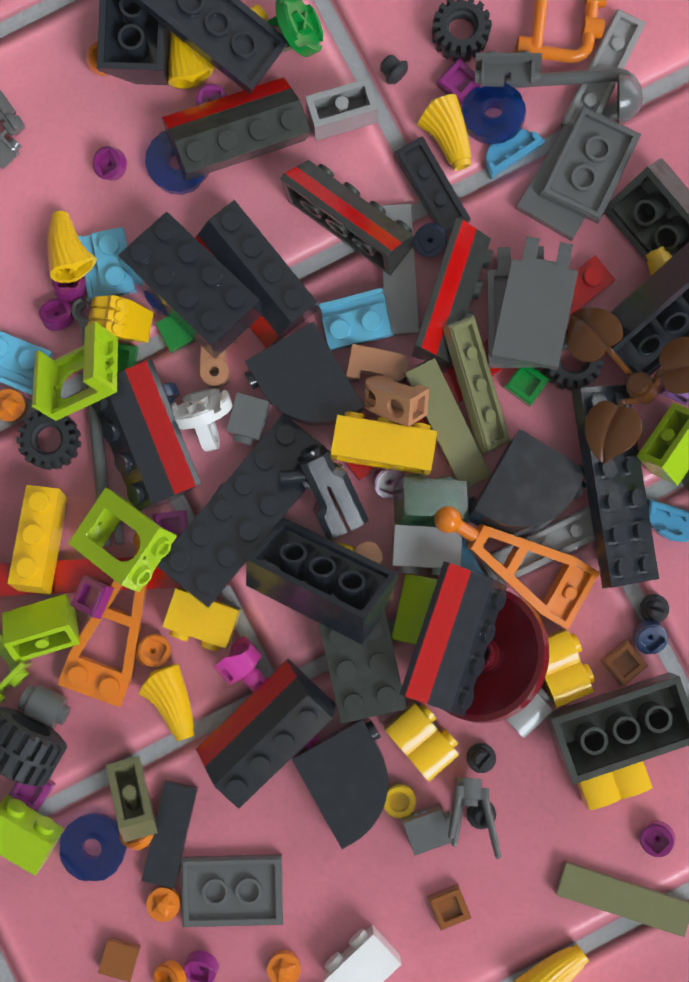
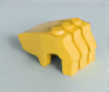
[87,295,154,343]

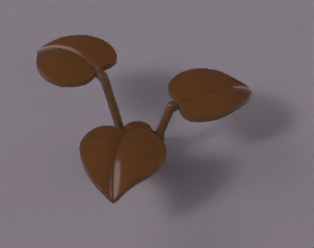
[566,307,689,464]

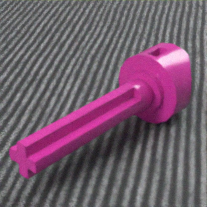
[212,636,319,749]

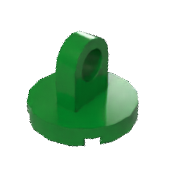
[267,0,323,58]

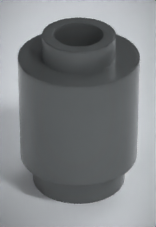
[18,685,71,729]

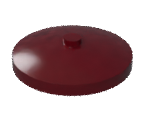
[444,591,549,723]

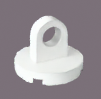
[170,388,232,452]

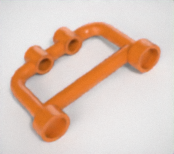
[514,0,607,63]

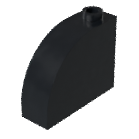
[244,321,364,426]
[466,429,586,536]
[292,719,388,849]

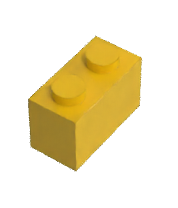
[162,588,241,652]

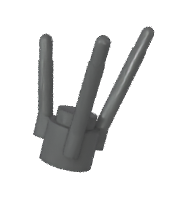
[448,778,501,859]

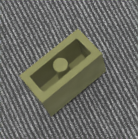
[106,756,158,843]

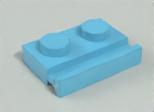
[78,227,137,300]
[319,288,394,351]
[0,331,54,396]

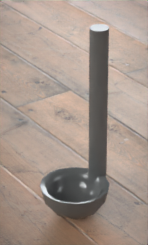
[506,68,643,124]

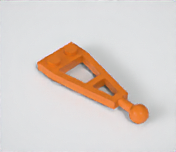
[434,506,600,630]
[57,532,148,708]

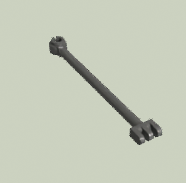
[72,298,124,546]

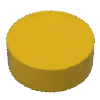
[384,783,416,818]

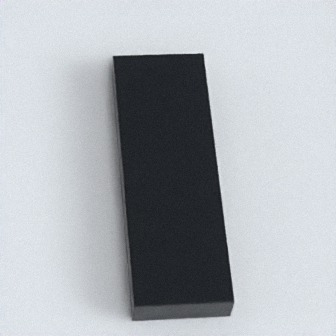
[394,136,471,235]
[141,780,199,889]

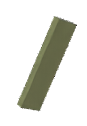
[442,316,510,453]
[403,357,491,490]
[555,860,689,937]

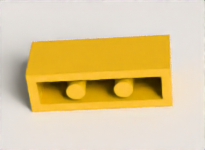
[331,412,437,476]
[7,485,68,595]

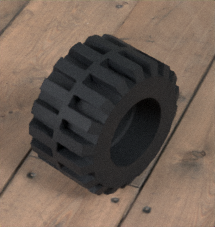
[0,707,67,786]

